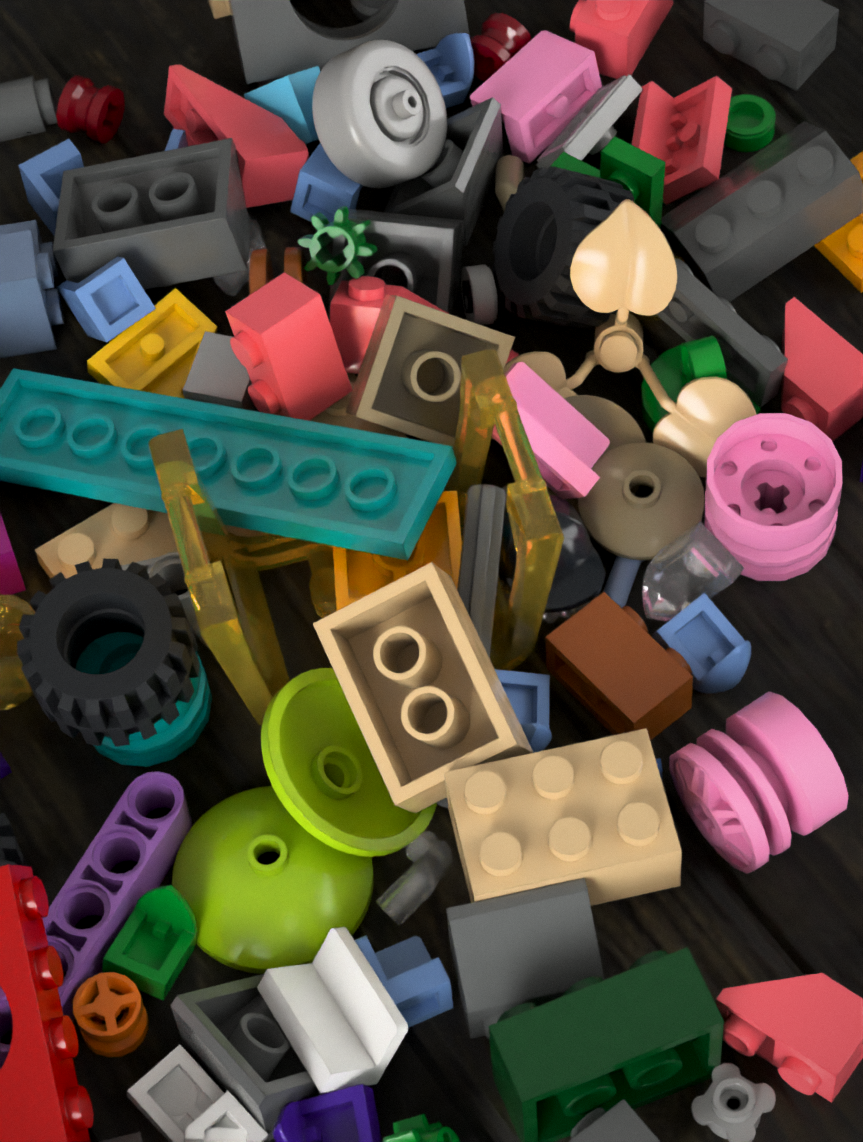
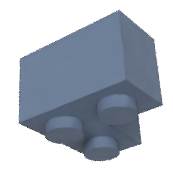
[0,220,64,358]

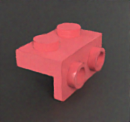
[632,76,732,205]

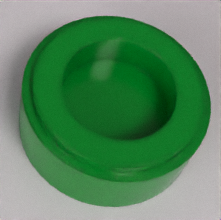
[724,94,776,152]

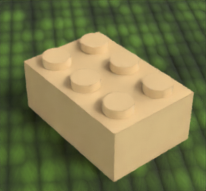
[313,562,534,813]
[444,728,682,906]

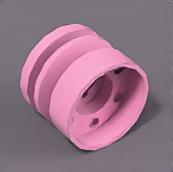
[704,413,843,581]
[669,692,849,874]

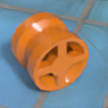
[73,972,148,1058]

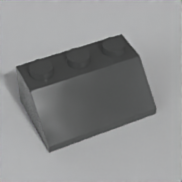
[661,121,863,302]
[53,138,250,290]

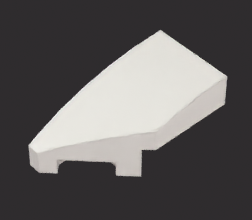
[127,1044,268,1142]

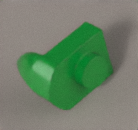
[102,885,198,1001]

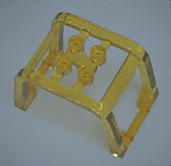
[148,349,564,726]

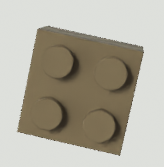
[346,294,515,457]

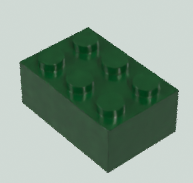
[488,947,724,1142]

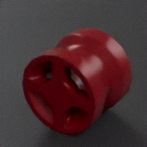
[470,13,532,82]
[56,75,125,144]

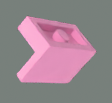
[470,31,602,164]
[471,362,610,500]

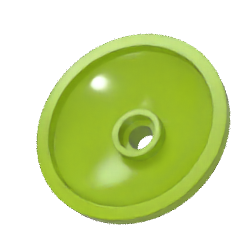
[261,668,437,857]
[172,786,374,974]

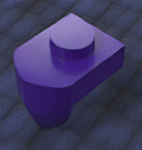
[273,1084,382,1142]

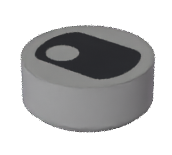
[461,264,498,325]

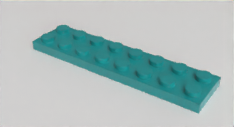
[0,368,457,560]

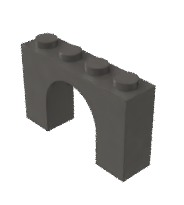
[228,0,470,87]

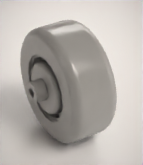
[312,40,447,188]

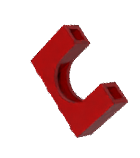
[0,864,94,1142]

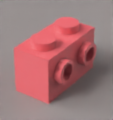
[569,0,673,79]
[225,272,353,421]

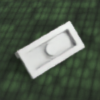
[257,927,408,1093]

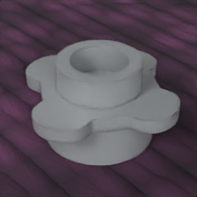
[691,1063,776,1142]

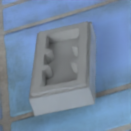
[536,74,643,169]

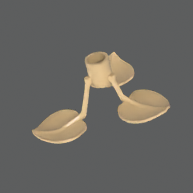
[482,199,757,477]

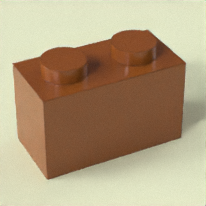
[545,592,693,741]

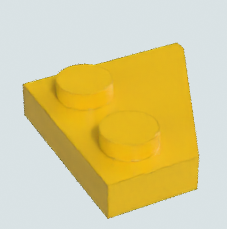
[87,288,217,398]

